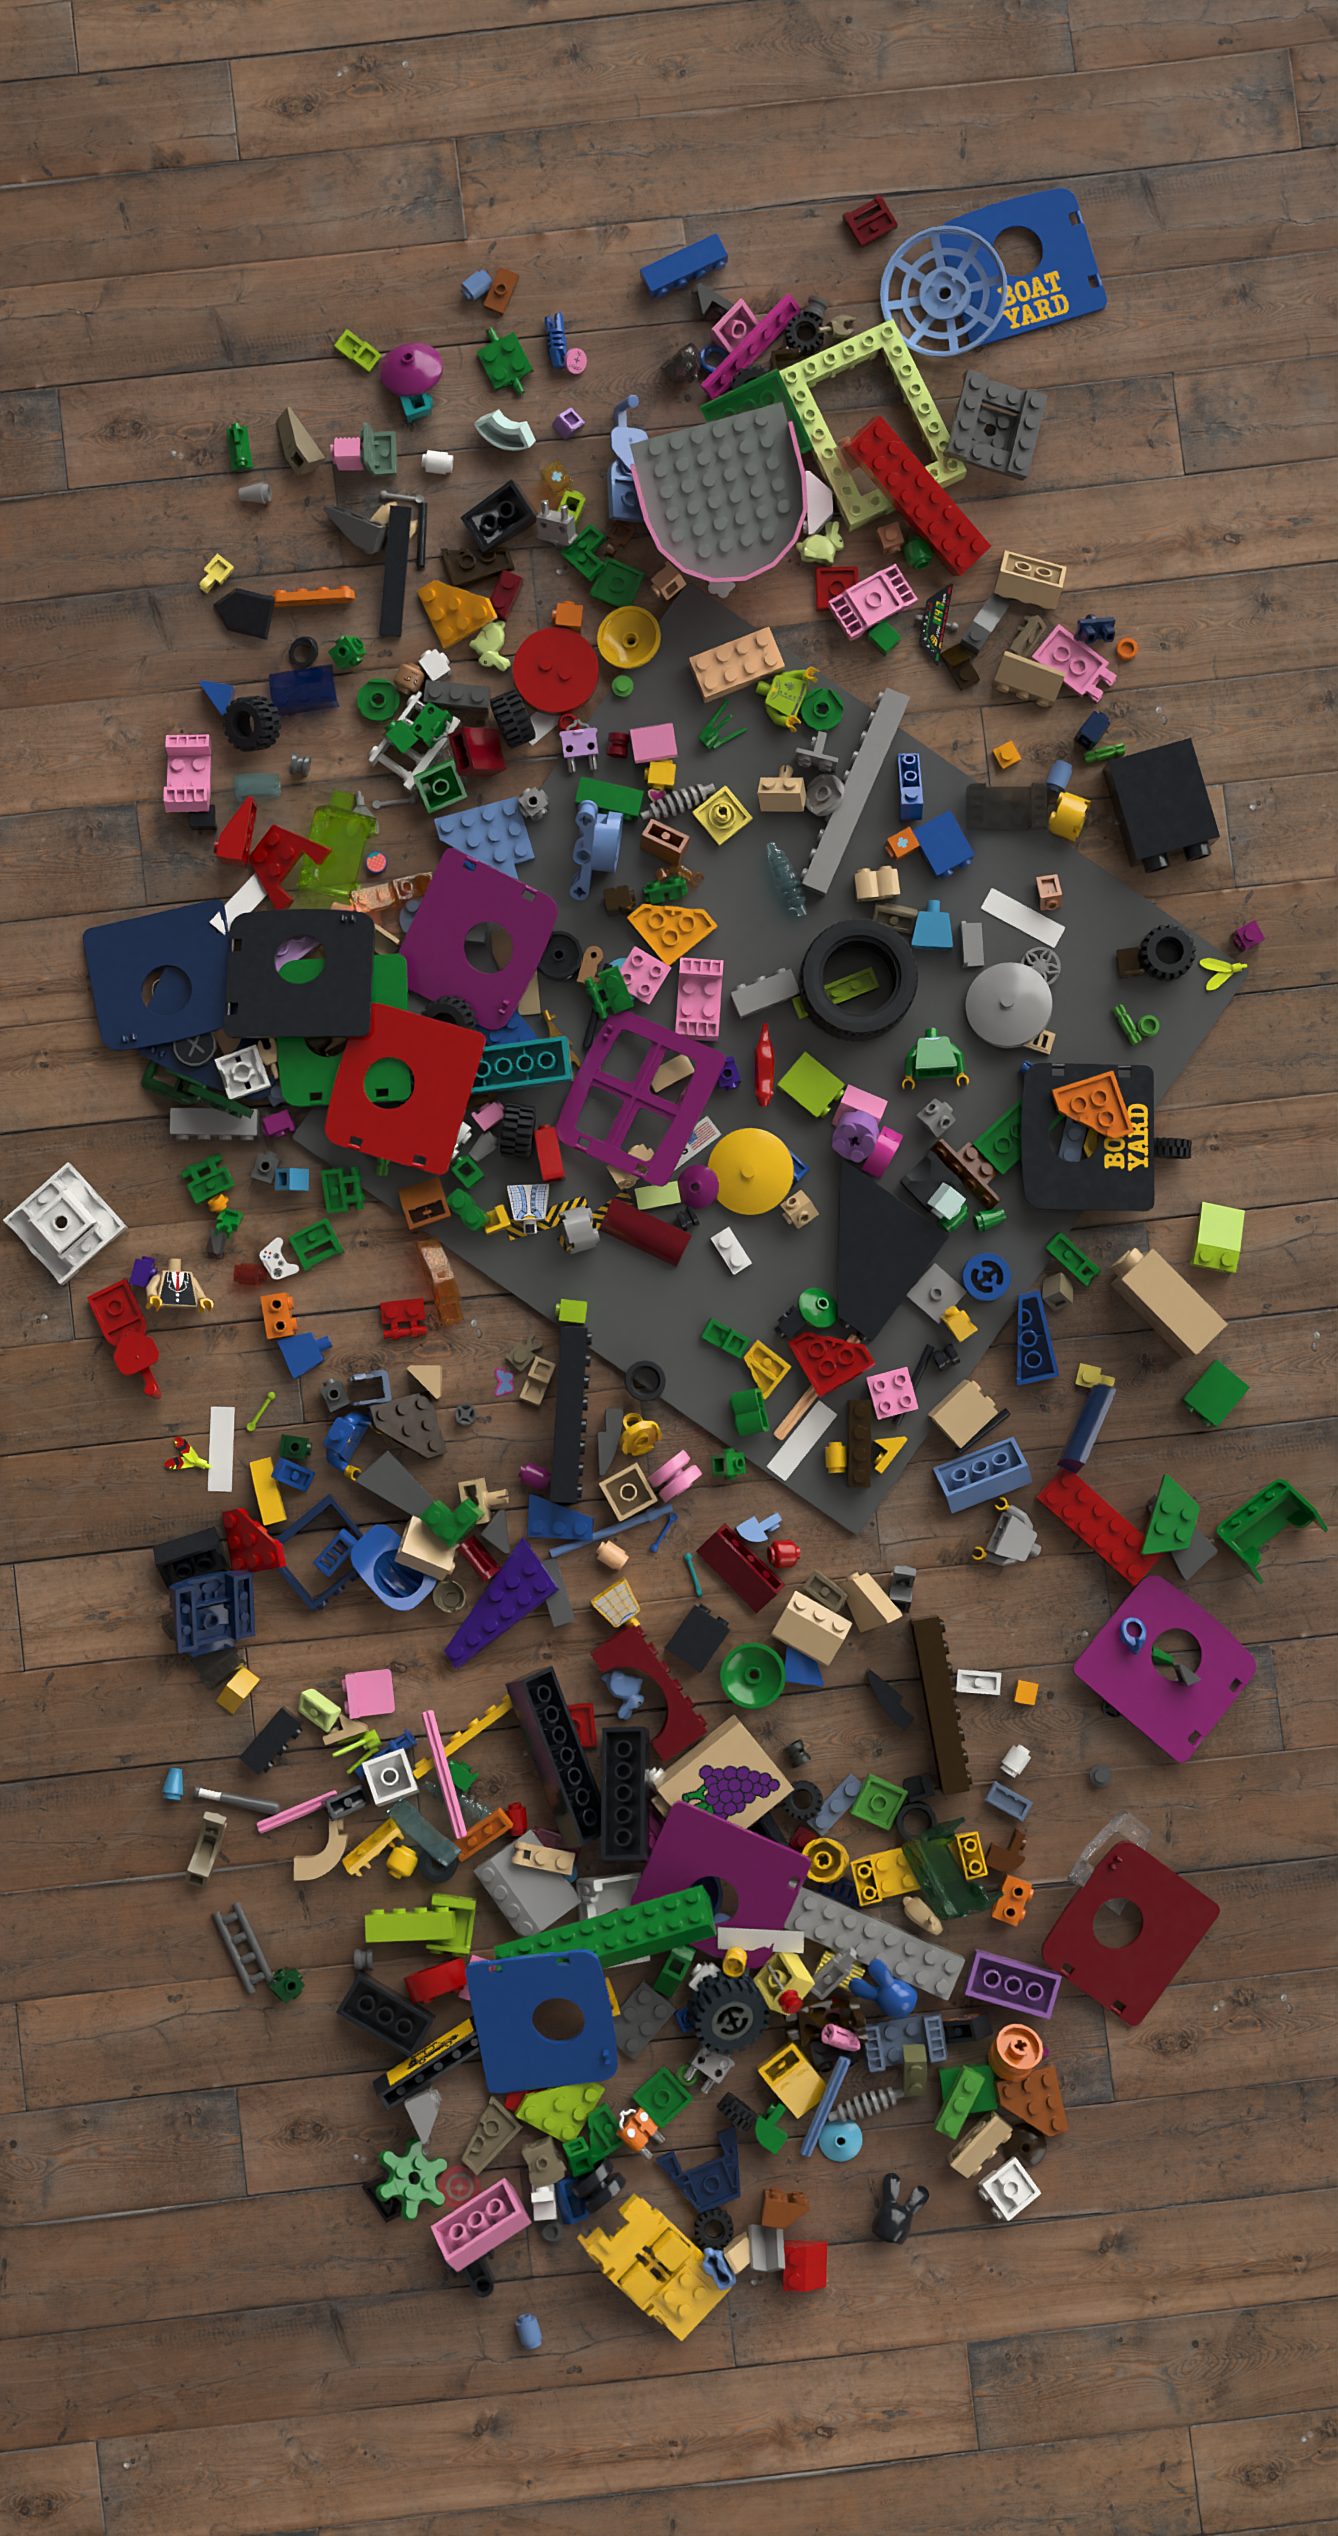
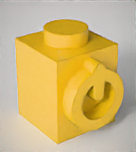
[644,759,676,791]

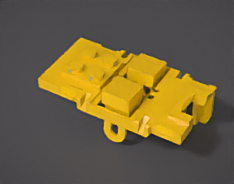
[577,2193,731,2341]

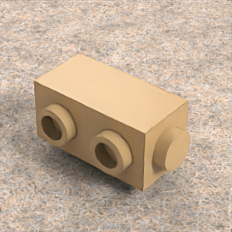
[606,1144,654,1190]

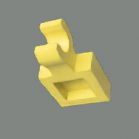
[199,554,235,594]
[1075,1363,1115,1388]

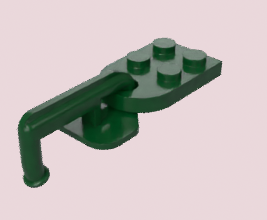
[141,1060,254,1119]

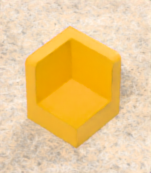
[485,1204,512,1235]

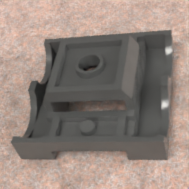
[943,370,1048,481]

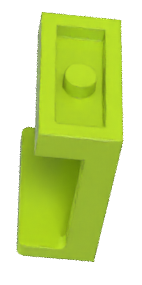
[777,1051,845,1119]
[426,1893,477,1957]

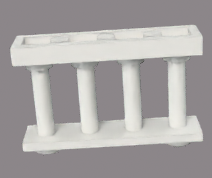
[368,691,462,794]

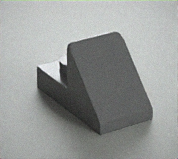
[697,282,734,321]

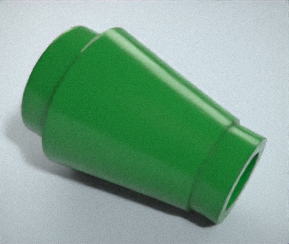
[972,1208,1006,1232]

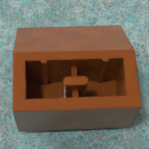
[398,1176,453,1231]
[760,2187,810,2229]

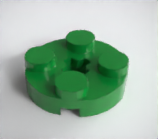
[357,678,400,722]
[801,688,843,732]

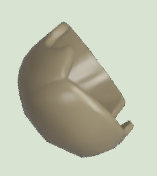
[432,1581,466,1614]

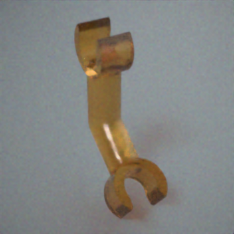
[655,864,704,888]
[466,1092,499,1110]

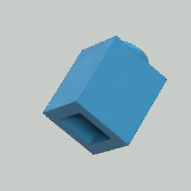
[275,1168,309,1191]

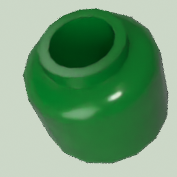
[902,536,933,570]

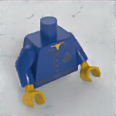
[323,1411,381,1481]

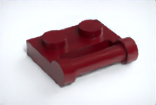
[842,194,898,248]
[455,1535,501,1583]

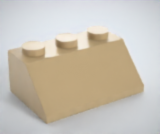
[994,551,1067,610]
[992,651,1066,707]
[771,1591,852,1668]
[947,2110,1013,2178]

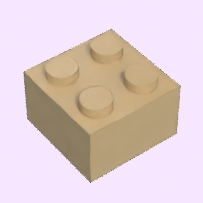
[599,1463,658,1522]

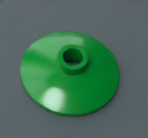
[798,1288,837,1328]

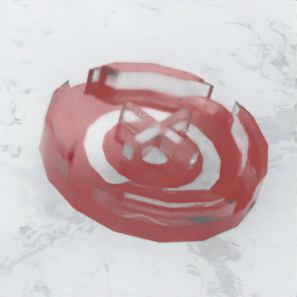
[438,2164,482,2210]

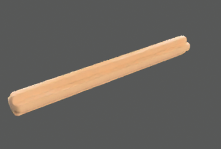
[774,1334,861,1440]

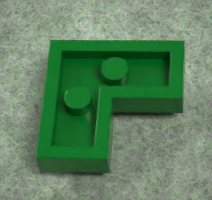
[560,523,606,582]

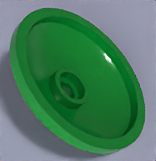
[720,1643,786,1709]

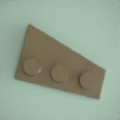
[462,2095,524,2175]

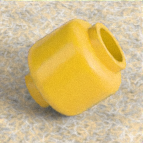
[386,1845,418,1879]

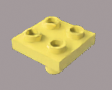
[692,785,753,846]

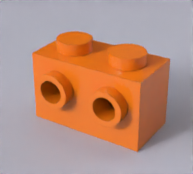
[260,1292,298,1340]
[990,1873,1034,1927]

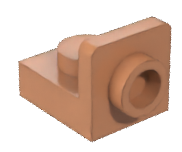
[1036,874,1062,910]

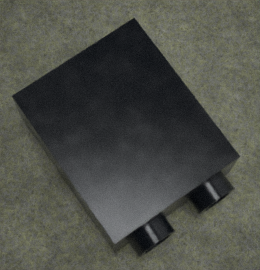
[1102,738,1220,874]

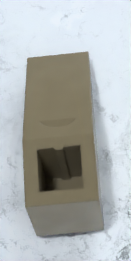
[277,407,325,476]

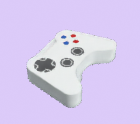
[260,1237,299,1280]

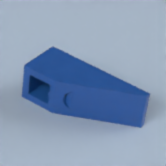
[898,753,923,820]

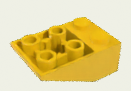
[757,2041,827,2119]

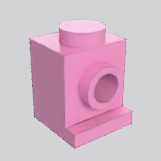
[471,1100,505,1132]

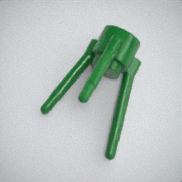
[698,699,747,749]

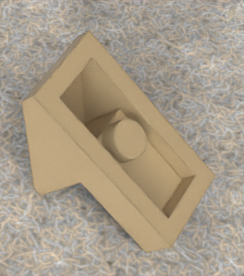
[323,1712,369,1745]

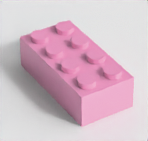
[431,2178,531,2272]

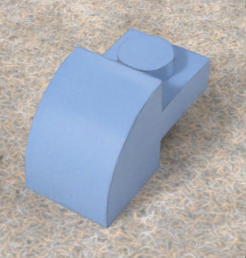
[735,1513,782,1542]

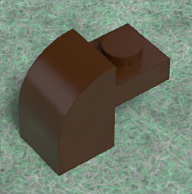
[984,1828,1027,1871]

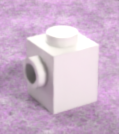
[418,649,452,682]

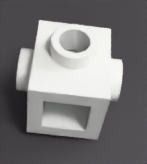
[688,1961,721,1992]

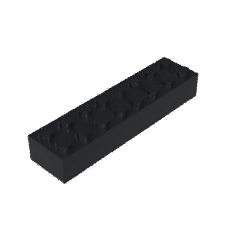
[550,1326,592,1503]
[505,1666,601,1849]

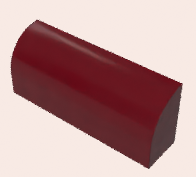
[599,1197,692,1267]
[696,1523,785,1614]

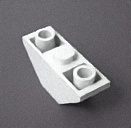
[803,471,833,537]

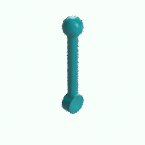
[684,1553,703,1597]

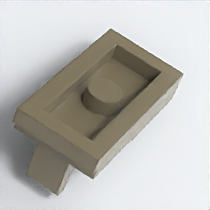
[1010,615,1047,658]
[802,1570,849,1613]

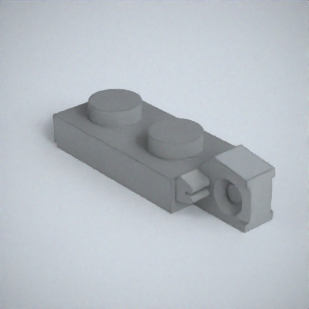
[810,1947,857,2000]

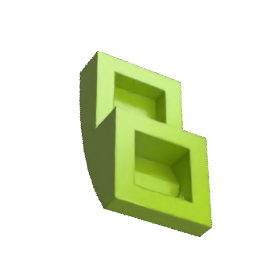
[333,329,382,372]

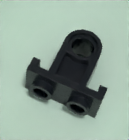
[450,2249,495,2298]

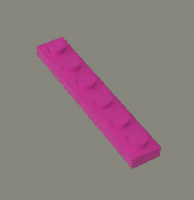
[700,294,801,400]

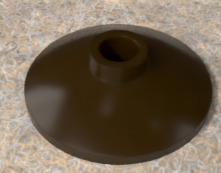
[1003,2123,1047,2168]

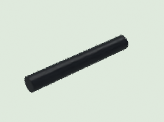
[416,502,427,568]
[955,1408,1011,1455]

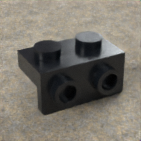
[809,2031,859,2073]

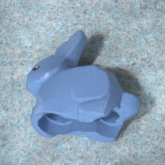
[600,1668,645,1720]
[702,2248,736,2290]

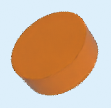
[1116,638,1138,661]

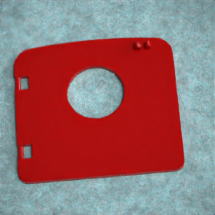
[325,1003,486,1175]

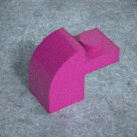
[862,1126,903,1179]

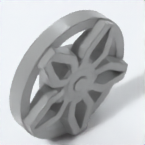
[1021,947,1061,986]

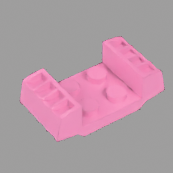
[828,564,918,642]
[164,734,212,813]
[675,957,723,1042]

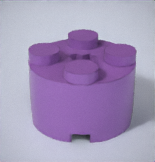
[832,1110,880,1162]

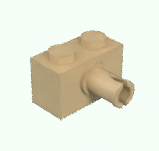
[757,765,806,812]
[458,1477,509,1524]

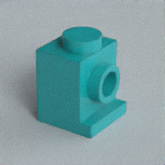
[400,392,434,423]

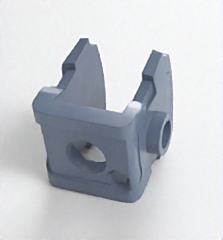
[347,1370,391,1407]

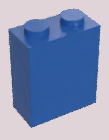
[912,810,975,879]

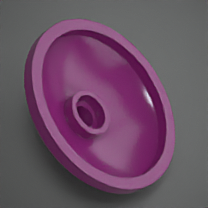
[379,342,443,396]

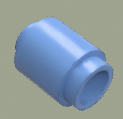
[460,269,493,301]
[1045,760,1072,794]
[515,2313,542,2349]

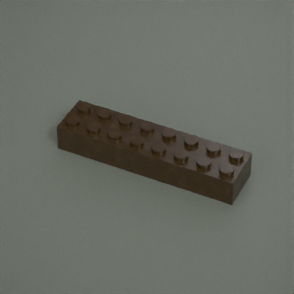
[910,1615,973,1795]

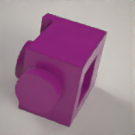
[261,1109,296,1138]

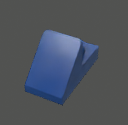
[271,1457,315,1492]

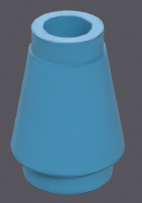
[161,1768,183,1800]

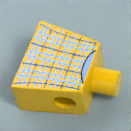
[590,1577,641,1628]

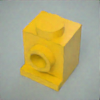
[940,1306,978,1342]

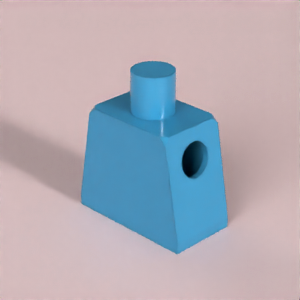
[910,900,953,951]

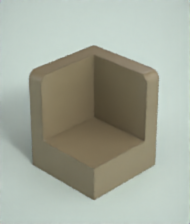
[1042,1272,1073,1311]

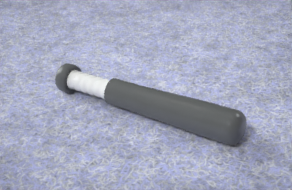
[193,1785,280,1815]

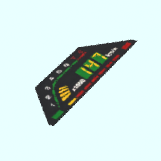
[919,583,953,666]

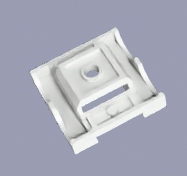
[3,1162,128,1285]

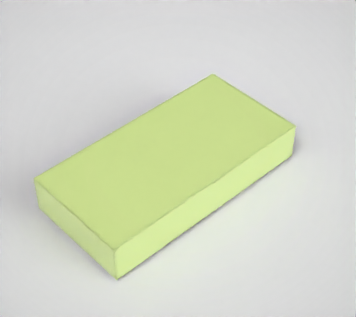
[635,1181,681,1210]

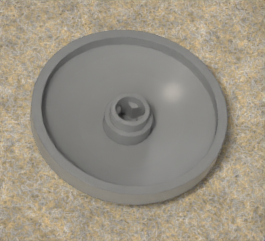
[966,962,1053,1048]

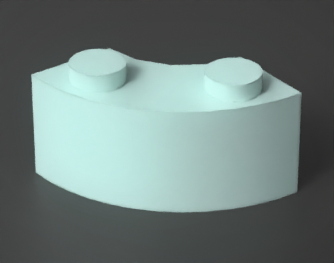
[474,409,536,451]

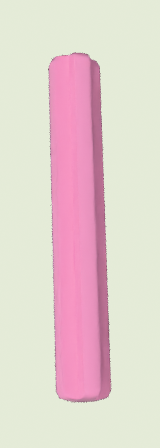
[257,1790,338,1833]

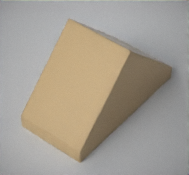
[407,1365,442,1400]

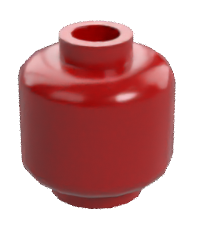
[767,1539,801,1569]

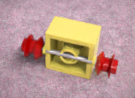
[753,1952,815,2016]

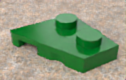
[587,2102,624,2164]

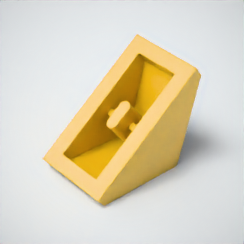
[216,1666,260,1714]

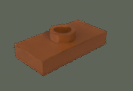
[483,267,519,315]

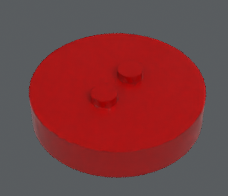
[513,627,599,716]

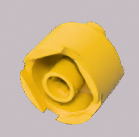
[1048,792,1091,842]
[802,1838,849,1883]

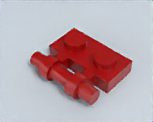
[380,1298,427,1340]

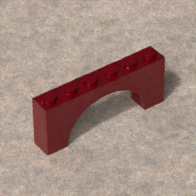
[589,1622,708,1762]

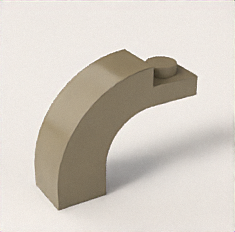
[185,1811,227,1889]

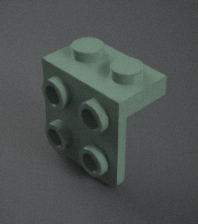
[360,423,397,477]

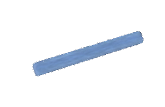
[800,2056,850,2157]

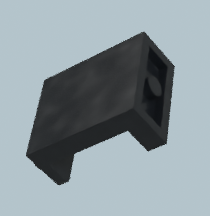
[665,1604,731,1673]

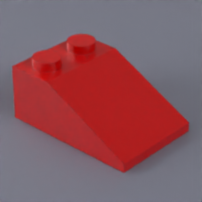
[214,796,258,868]

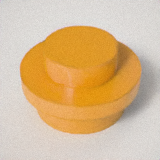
[208,1193,229,1213]

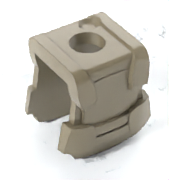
[522,2135,568,2188]

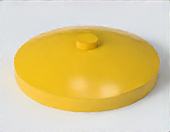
[708,1128,794,1215]

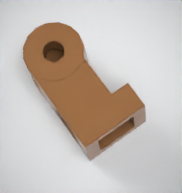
[577,946,603,987]

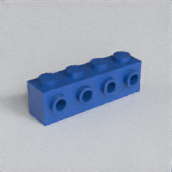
[640,233,728,299]

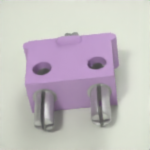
[559,719,598,773]

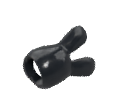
[871,2173,929,2245]

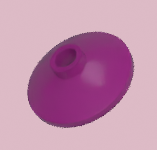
[677,1165,719,1208]

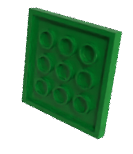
[700,368,813,455]

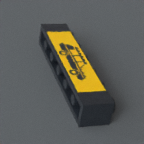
[373,2016,480,2111]

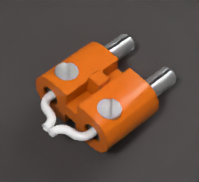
[616,2106,665,2160]

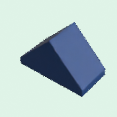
[199,680,235,720]

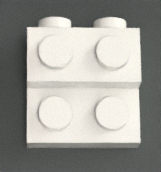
[977,2157,1041,2221]

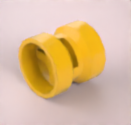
[723,1947,747,1977]

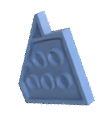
[434,796,535,880]

